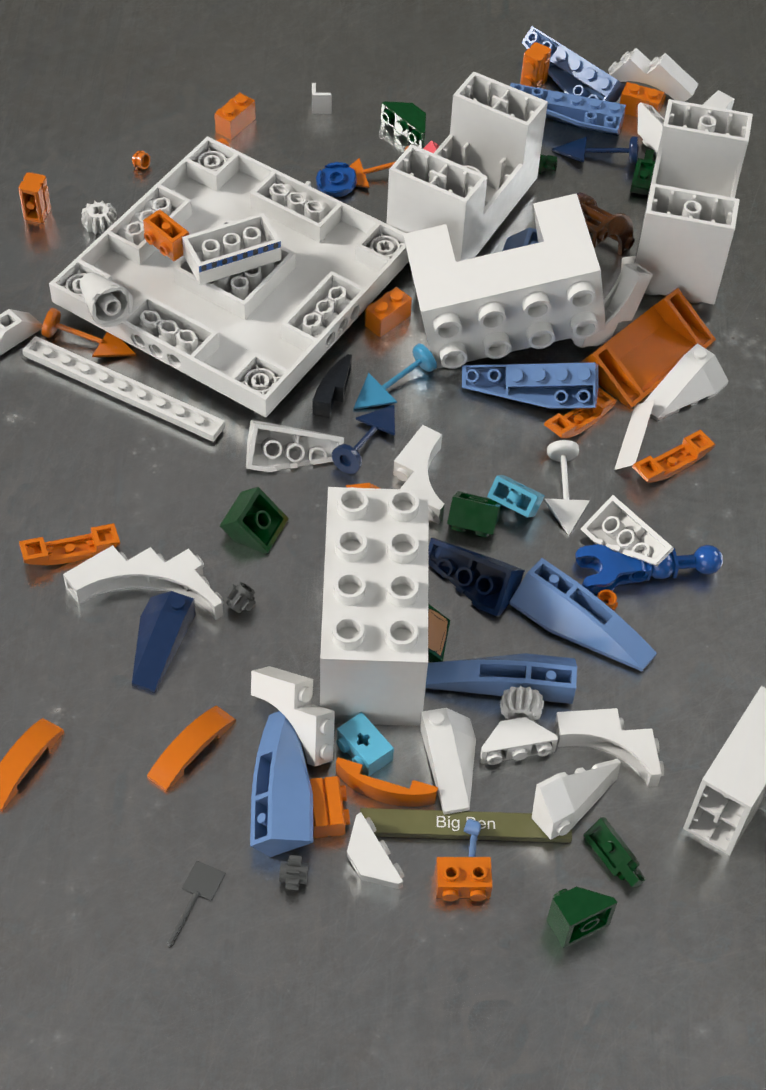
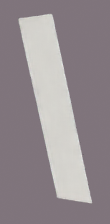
[614,400,655,470]

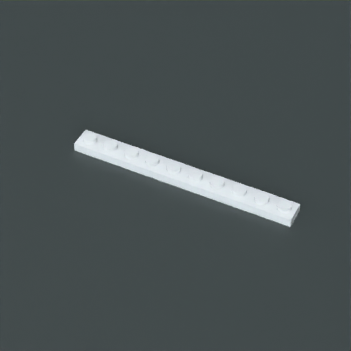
[23,336,225,442]

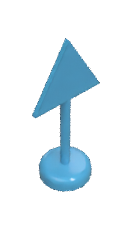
[353,343,437,410]

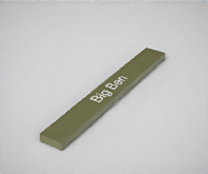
[360,808,572,843]

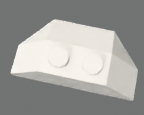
[638,102,664,156]

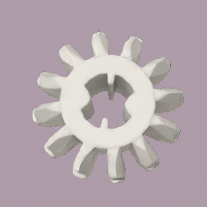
[81,200,117,235]
[500,686,544,722]

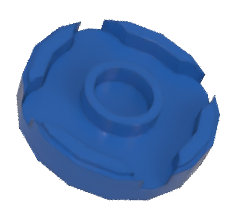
[316,162,357,197]

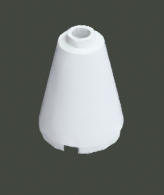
[80,272,133,328]

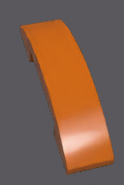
[544,388,617,438]
[632,429,715,482]
[19,523,120,565]
[147,705,236,792]
[0,718,64,812]
[336,757,438,807]

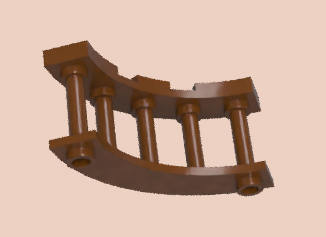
[575,192,635,255]

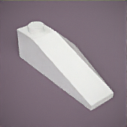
[643,343,729,421]
[246,420,344,472]
[581,495,674,566]
[420,708,476,815]
[532,759,621,840]

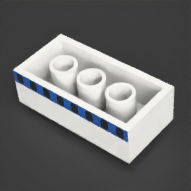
[182,212,281,285]

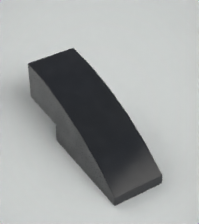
[312,354,352,418]

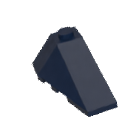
[428,538,525,616]
[132,591,196,693]

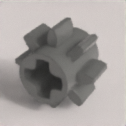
[225,582,256,613]
[279,855,309,890]

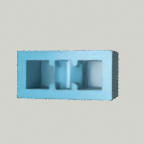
[487,475,545,517]
[336,712,394,777]

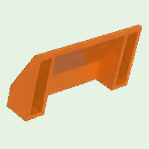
[580,288,716,409]

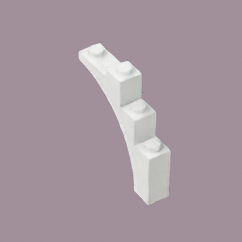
[63,545,224,620]

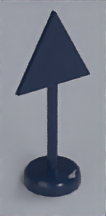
[552,136,638,165]
[331,405,395,474]

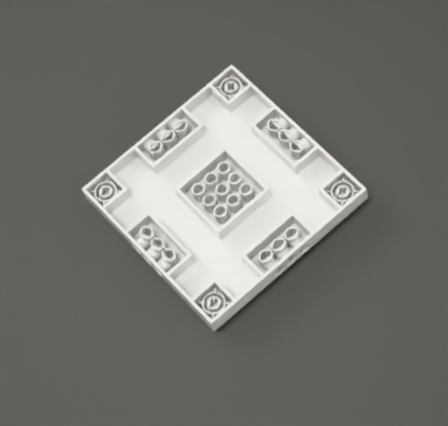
[49,136,409,417]

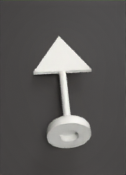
[544,440,590,536]

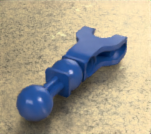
[575,544,723,597]

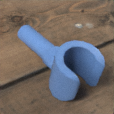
[464,819,481,857]

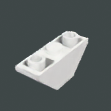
[0,309,43,355]
[479,717,558,765]
[347,812,405,889]

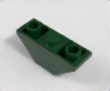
[381,101,426,148]

